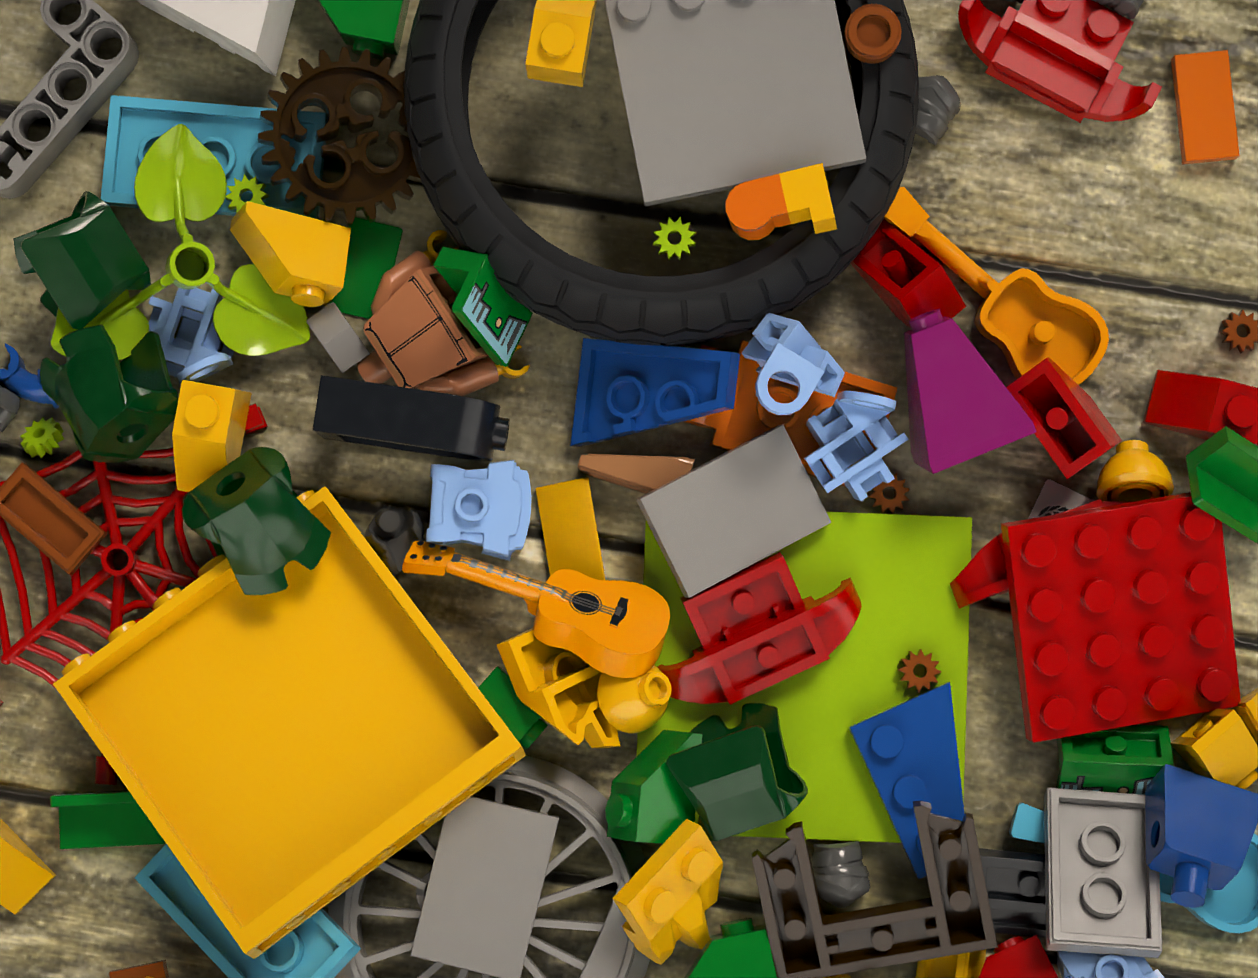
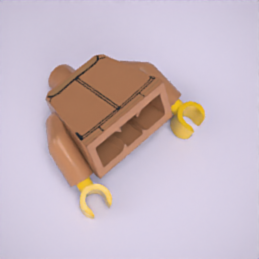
[357,230,530,396]

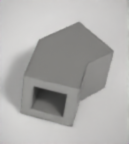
[306,302,370,373]

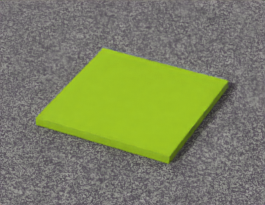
[636,511,972,843]

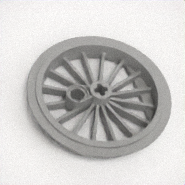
[328,755,650,978]

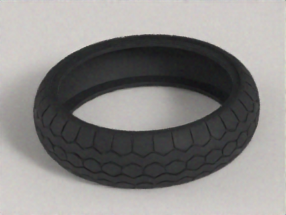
[404,0,919,346]

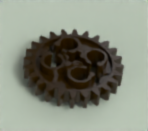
[258,46,422,226]

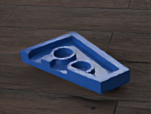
[570,338,740,447]
[848,682,965,879]

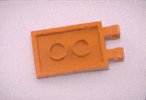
[683,340,898,487]

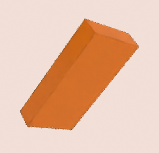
[1171,50,1240,165]

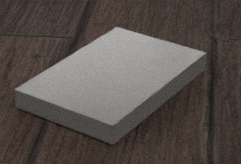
[636,425,832,598]
[1044,788,1162,958]
[410,796,560,978]

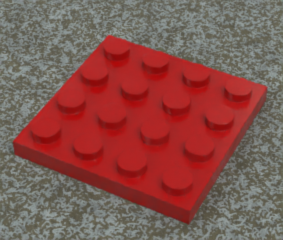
[1001,492,1241,743]

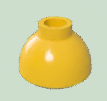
[1097,440,1174,503]
[597,665,672,733]

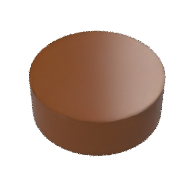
[844,4,902,64]

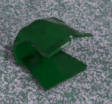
[13,191,151,330]
[40,324,179,462]
[182,447,331,595]
[666,703,808,841]

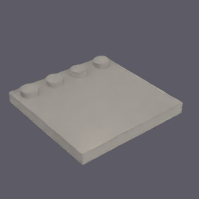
[605,0,866,206]

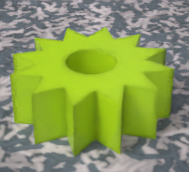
[225,174,269,214]
[653,216,696,261]
[20,417,65,458]

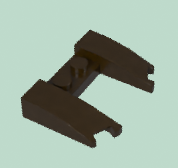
[752,801,998,978]

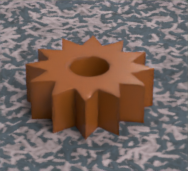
[1219,309,1258,354]
[867,473,910,514]
[897,649,941,693]

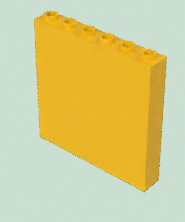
[53,486,526,959]

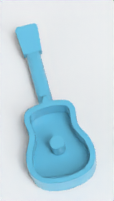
[1009,803,1258,933]

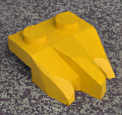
[496,628,620,748]
[612,819,723,965]

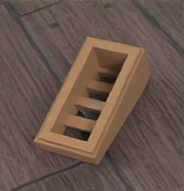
[578,454,695,494]

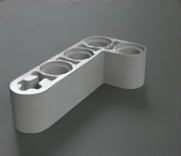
[0,0,139,199]

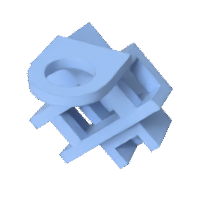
[148,287,234,384]
[741,313,845,416]
[804,391,909,501]

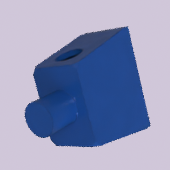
[1145,764,1258,908]

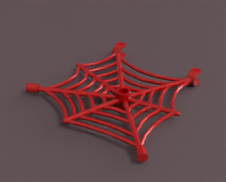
[0,403,268,785]

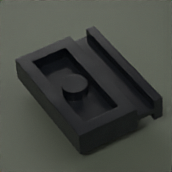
[979,848,1046,938]

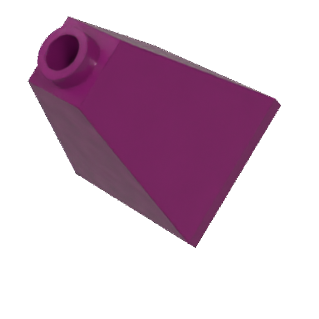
[904,309,1037,474]

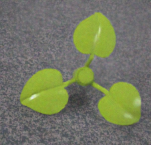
[50,124,310,360]

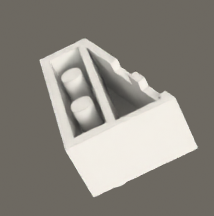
[137,0,296,77]

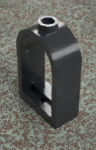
[313,375,510,461]

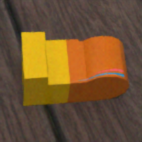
[726,163,837,240]

